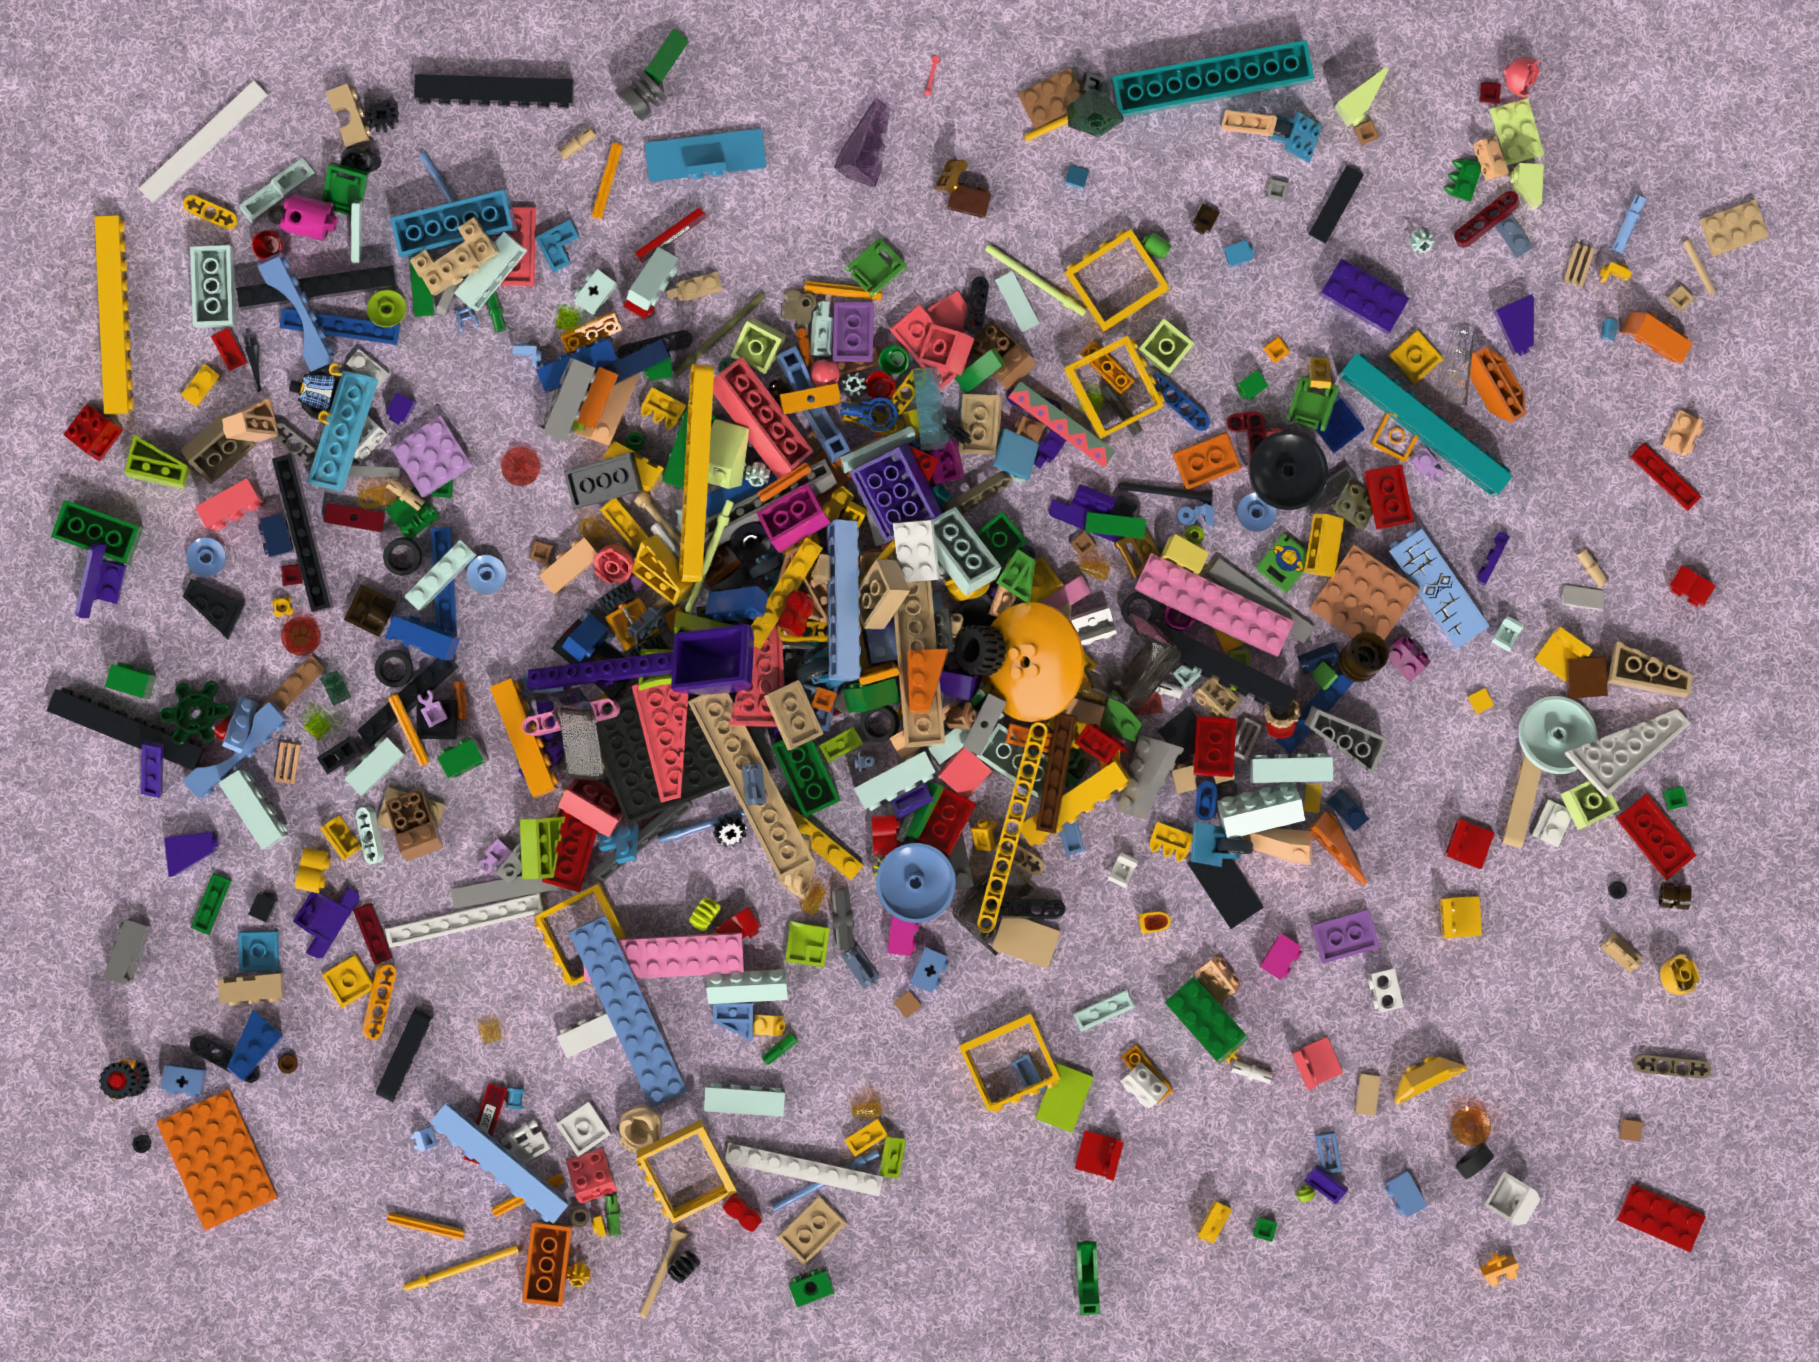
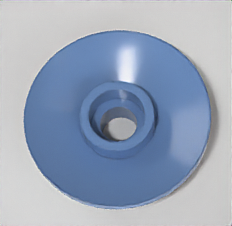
[1237,493,1277,532]
[186,537,226,577]

